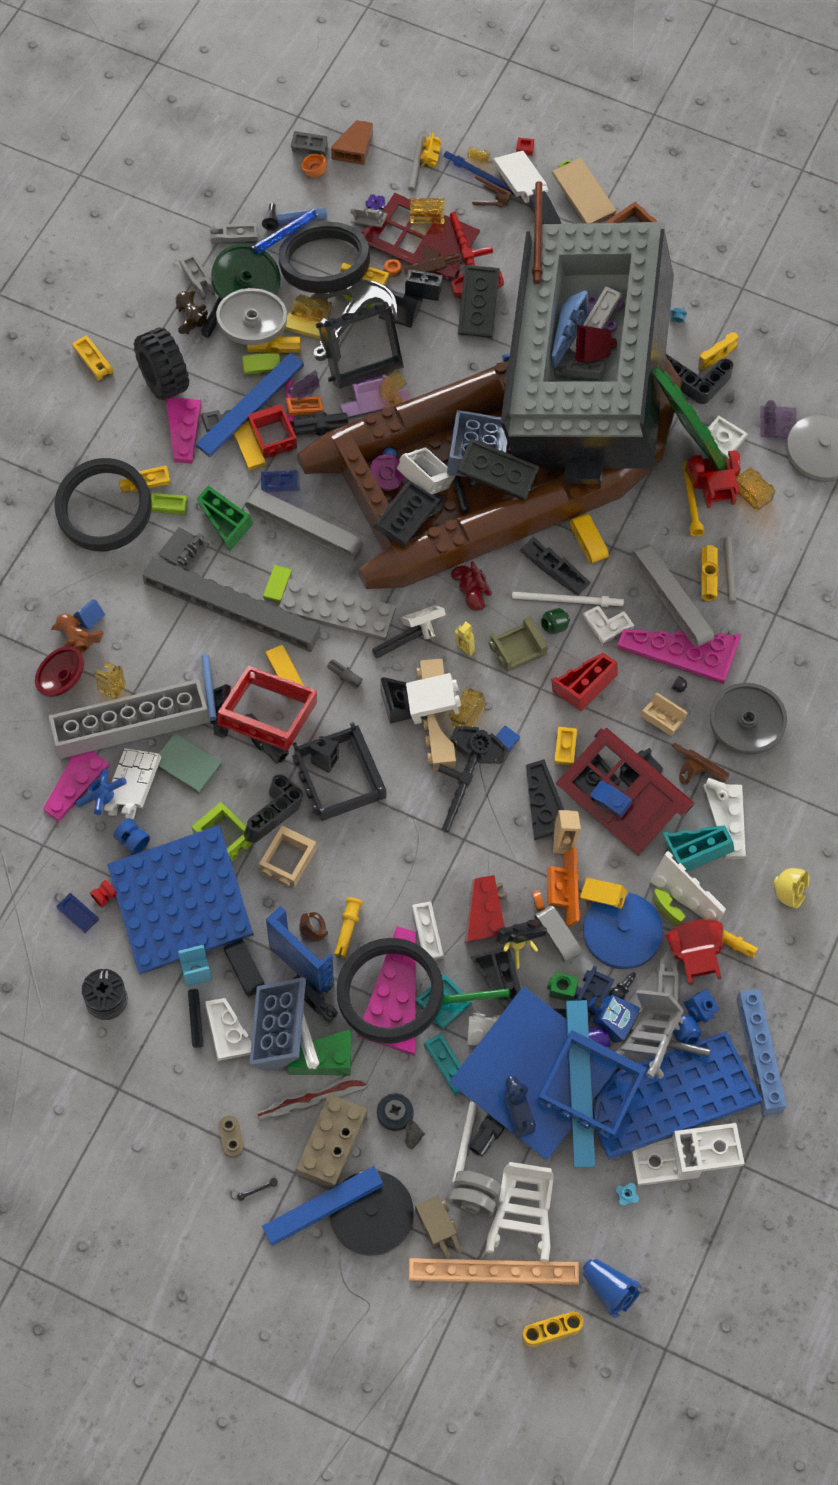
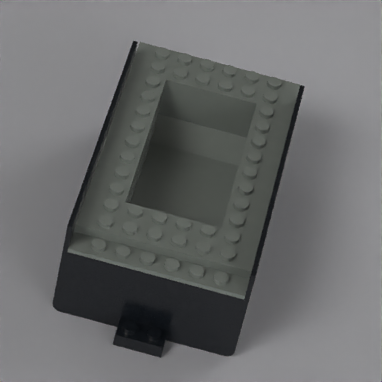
[501,222,674,485]

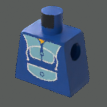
[589,995,640,1043]

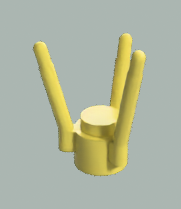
[504,940,538,969]

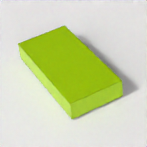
[151,493,188,515]
[263,565,292,603]

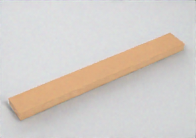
[409,1258,579,1285]

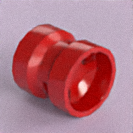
[90,880,117,907]

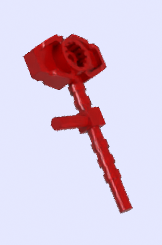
[450,212,504,298]

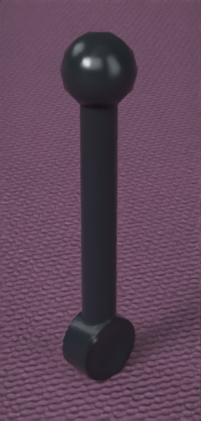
[237,1178,278,1201]

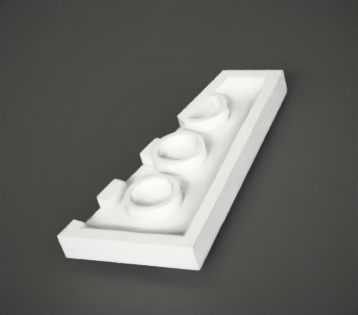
[703,784,746,859]

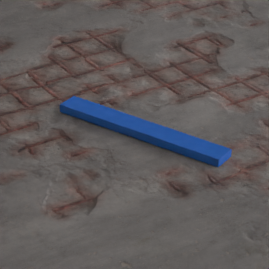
[196,353,304,457]

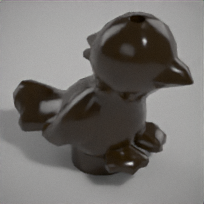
[175,291,208,335]

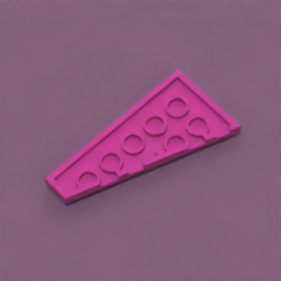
[357,926,416,1056]

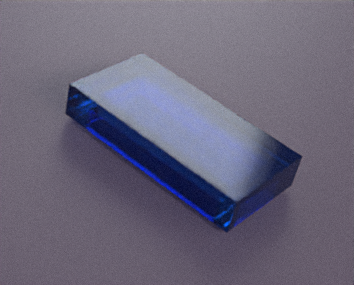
[56,893,99,933]

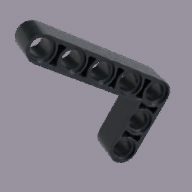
[666,354,733,404]

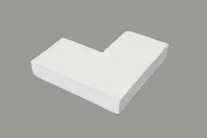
[582,605,634,645]

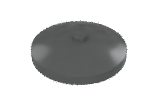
[710,683,787,755]

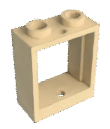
[259,825,317,888]

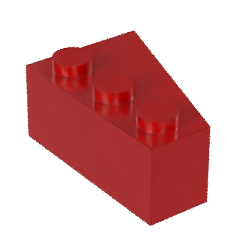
[465,875,505,942]

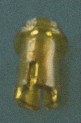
[467,147,490,163]

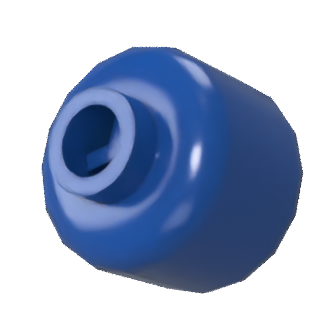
[673,1015,701,1044]

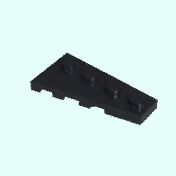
[526,759,564,841]

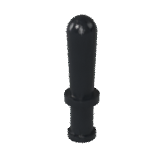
[452,476,469,513]

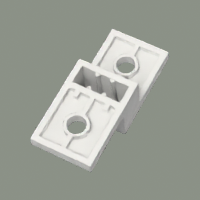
[631,1123,745,1186]

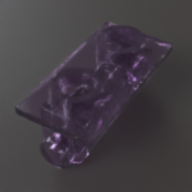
[288,370,320,400]

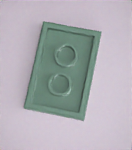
[158,733,222,794]

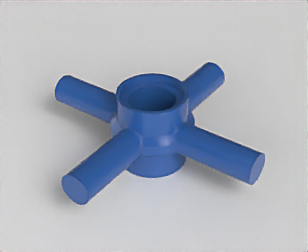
[76,769,127,815]

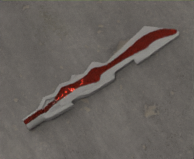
[257,1075,367,1120]

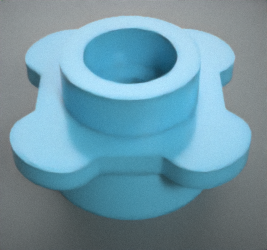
[616,1183,639,1206]

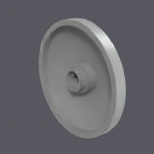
[216,288,287,345]
[786,415,838,481]

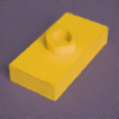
[554,726,577,766]

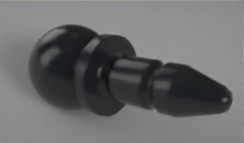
[609,972,636,1000]

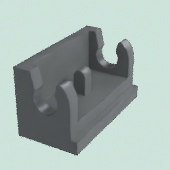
[291,131,328,156]

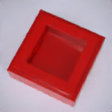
[516,137,535,156]

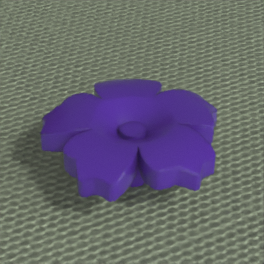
[365,194,386,210]

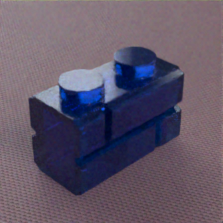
[261,470,300,492]

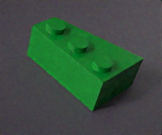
[197,485,253,551]
[288,1029,351,1076]

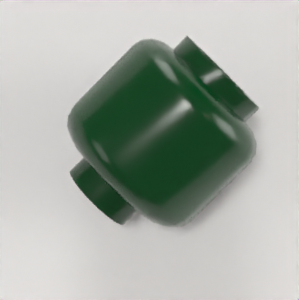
[541,608,570,634]

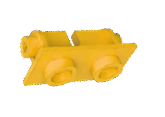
[420,132,441,168]

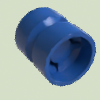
[113,818,151,855]

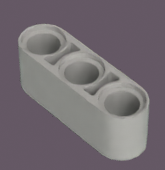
[534,905,582,963]

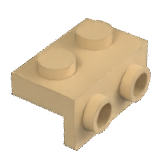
[640,693,688,736]

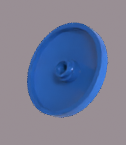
[583,893,663,969]

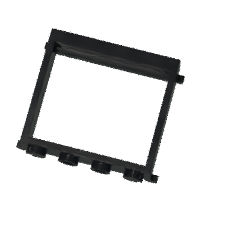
[315,301,404,389]
[292,722,387,821]

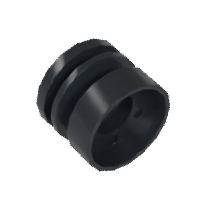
[82,969,128,1020]

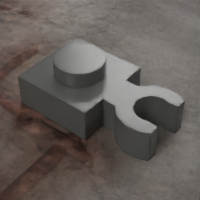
[201,410,230,432]

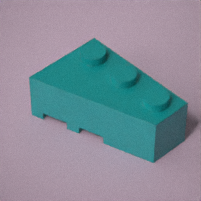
[663,825,735,872]

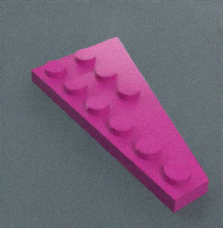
[617,629,741,684]

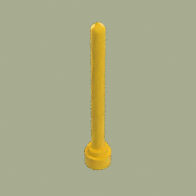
[682,461,705,537]

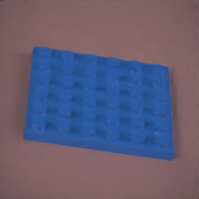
[107,825,254,975]

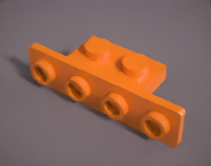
[547,847,580,927]

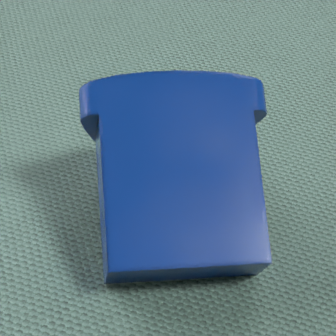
[73,599,105,630]

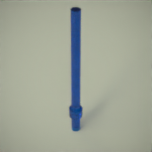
[443,151,523,200]

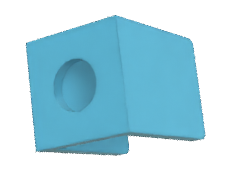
[178,945,212,987]

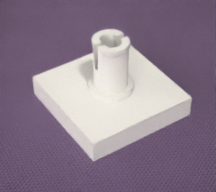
[400,605,446,639]

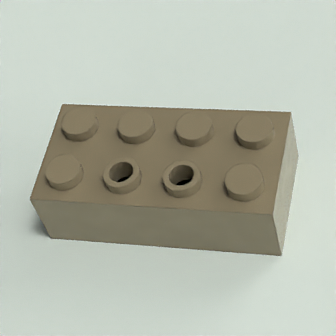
[296,1093,367,1189]

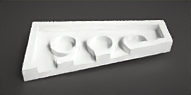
[650,851,726,921]

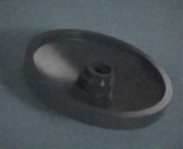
[330,1171,414,1256]

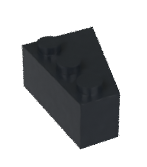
[470,947,521,1010]

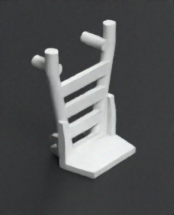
[485,1162,554,1262]

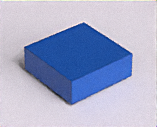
[496,725,520,752]

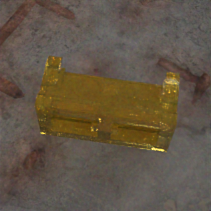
[94,662,126,699]
[448,687,486,728]

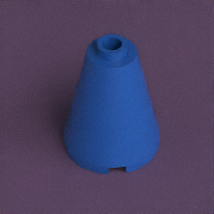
[583,1259,642,1318]

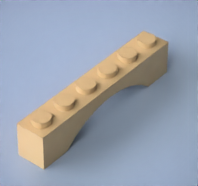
[416,659,456,771]

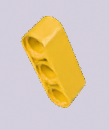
[570,513,609,564]
[522,1312,583,1348]

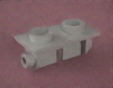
[351,206,388,228]

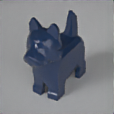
[503,1076,536,1138]

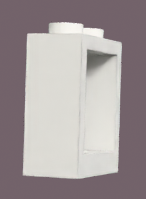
[397,447,456,494]

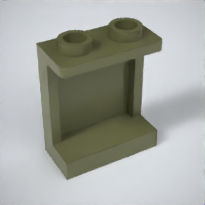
[488,616,548,672]

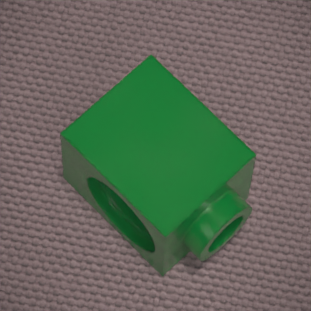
[547,972,579,1001]

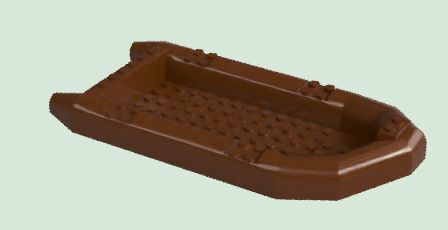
[297,356,682,589]

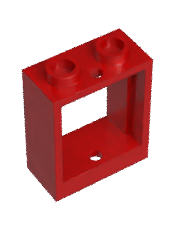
[248,404,297,459]

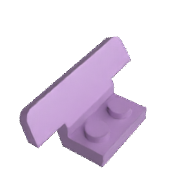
[340,374,409,418]

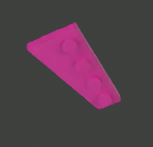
[166,397,202,464]
[43,751,110,822]

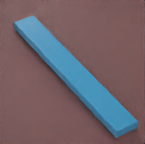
[566,1000,595,1168]

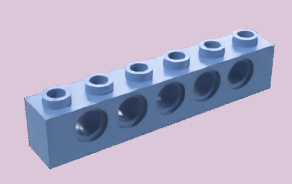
[737,989,786,1116]

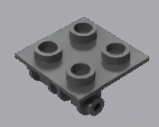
[158,527,209,572]

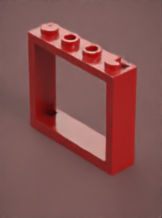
[218,666,317,751]

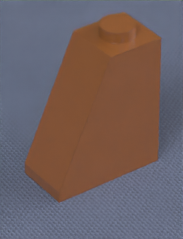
[331,120,373,165]

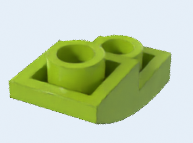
[241,353,280,375]
[652,888,685,927]

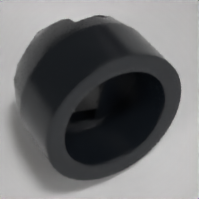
[671,676,687,692]

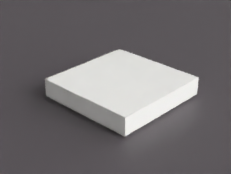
[708,415,748,459]

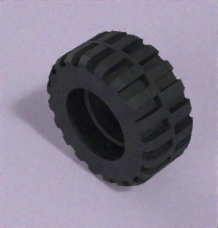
[133,327,190,400]

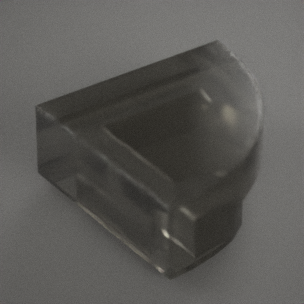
[405,1120,425,1150]

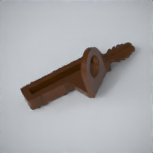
[404,245,461,277]
[672,743,730,785]

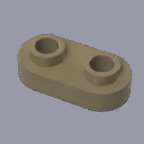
[219,1116,244,1158]

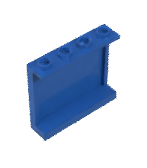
[266,906,334,994]

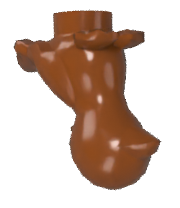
[51,613,104,653]

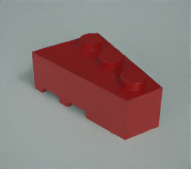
[551,653,618,711]

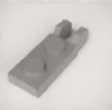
[210,223,258,244]
[179,254,216,298]
[657,958,679,1002]

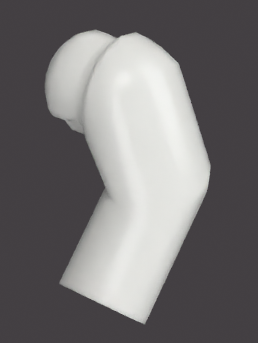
[705,778,729,801]

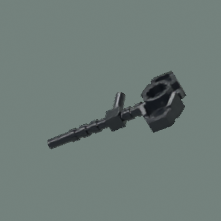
[438,726,508,832]

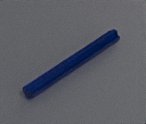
[252,209,318,255]

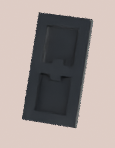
[405,269,443,301]
[310,736,339,773]

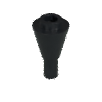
[262,203,279,231]

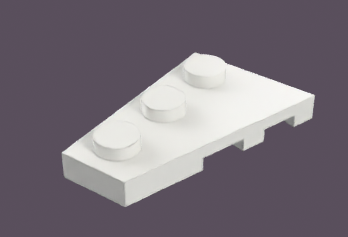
[205,998,251,1061]

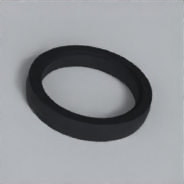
[279,222,370,293]
[54,458,152,551]
[337,938,444,1044]

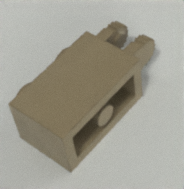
[415,1195,462,1259]

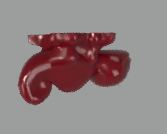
[451,561,492,611]

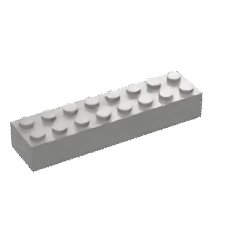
[49,679,210,759]

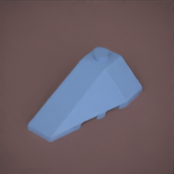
[551,291,589,368]

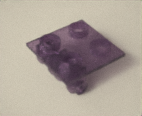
[760,400,796,438]

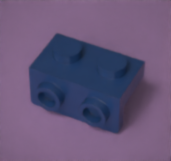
[574,966,614,1015]

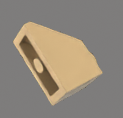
[553,810,581,854]

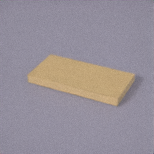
[552,158,616,224]

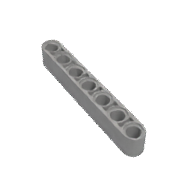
[245,489,363,559]
[631,544,714,647]

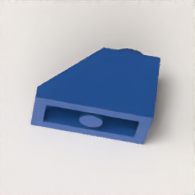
[590,781,633,818]

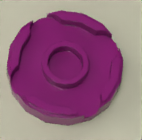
[369,454,404,491]

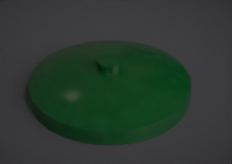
[211,244,281,300]

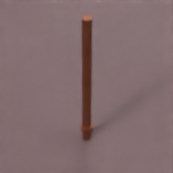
[532,181,543,284]

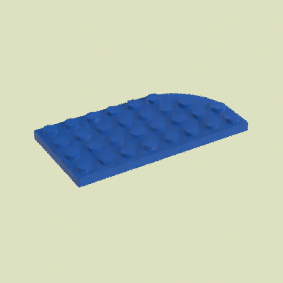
[594,1031,762,1160]

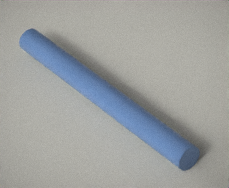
[201,654,217,721]

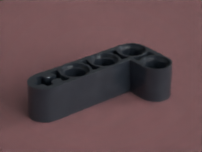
[244,774,303,843]

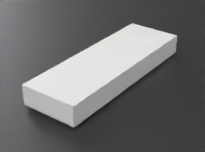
[412,901,444,960]

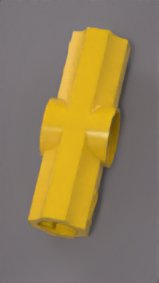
[247,335,301,355]
[700,545,719,601]

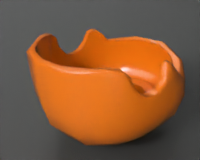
[301,154,327,178]

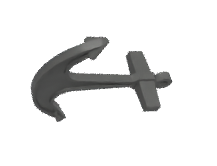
[311,279,399,362]

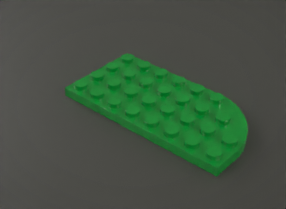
[652,368,728,471]

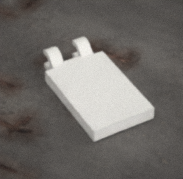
[493,151,549,204]

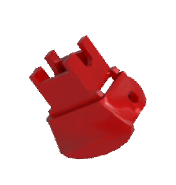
[685,450,741,508]
[665,919,724,985]

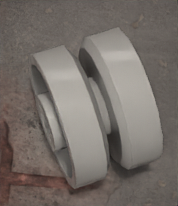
[448,1171,501,1216]

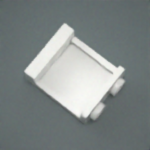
[406,673,461,724]

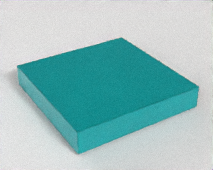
[415,974,472,1030]

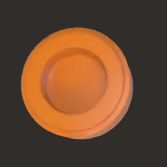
[384,259,401,277]
[532,890,545,911]

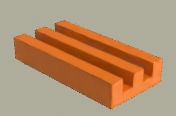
[285,396,324,416]

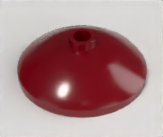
[35,646,84,697]

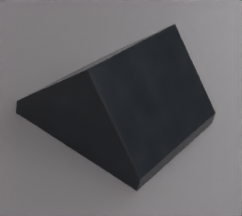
[379,289,423,328]
[380,677,412,724]

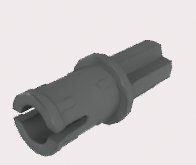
[327,659,363,689]

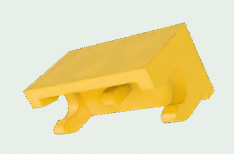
[580,877,628,909]

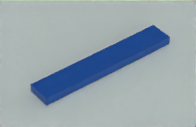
[262,1166,384,1246]

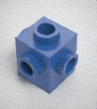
[683,989,720,1023]

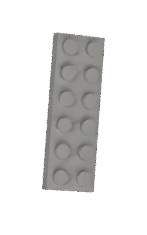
[279,578,396,641]

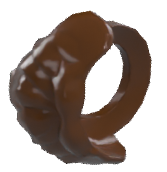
[299,912,329,942]

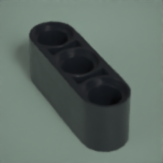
[223,939,265,997]

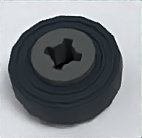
[376,1093,414,1131]

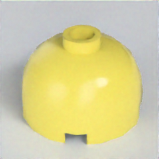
[773,868,809,908]

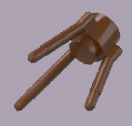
[472,176,511,207]

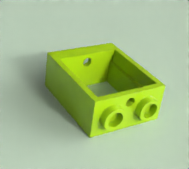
[192,802,252,862]

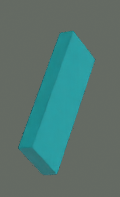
[424,1033,461,1096]

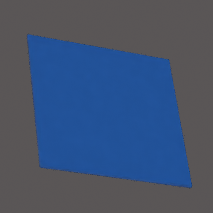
[449,986,618,1160]

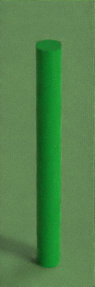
[442,988,510,1004]

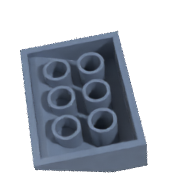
[447,410,507,477]
[249,977,306,1071]

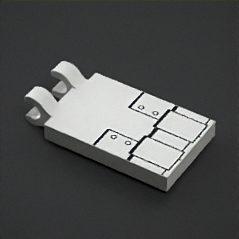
[104,748,161,819]

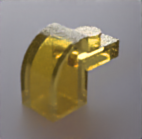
[379,369,407,407]

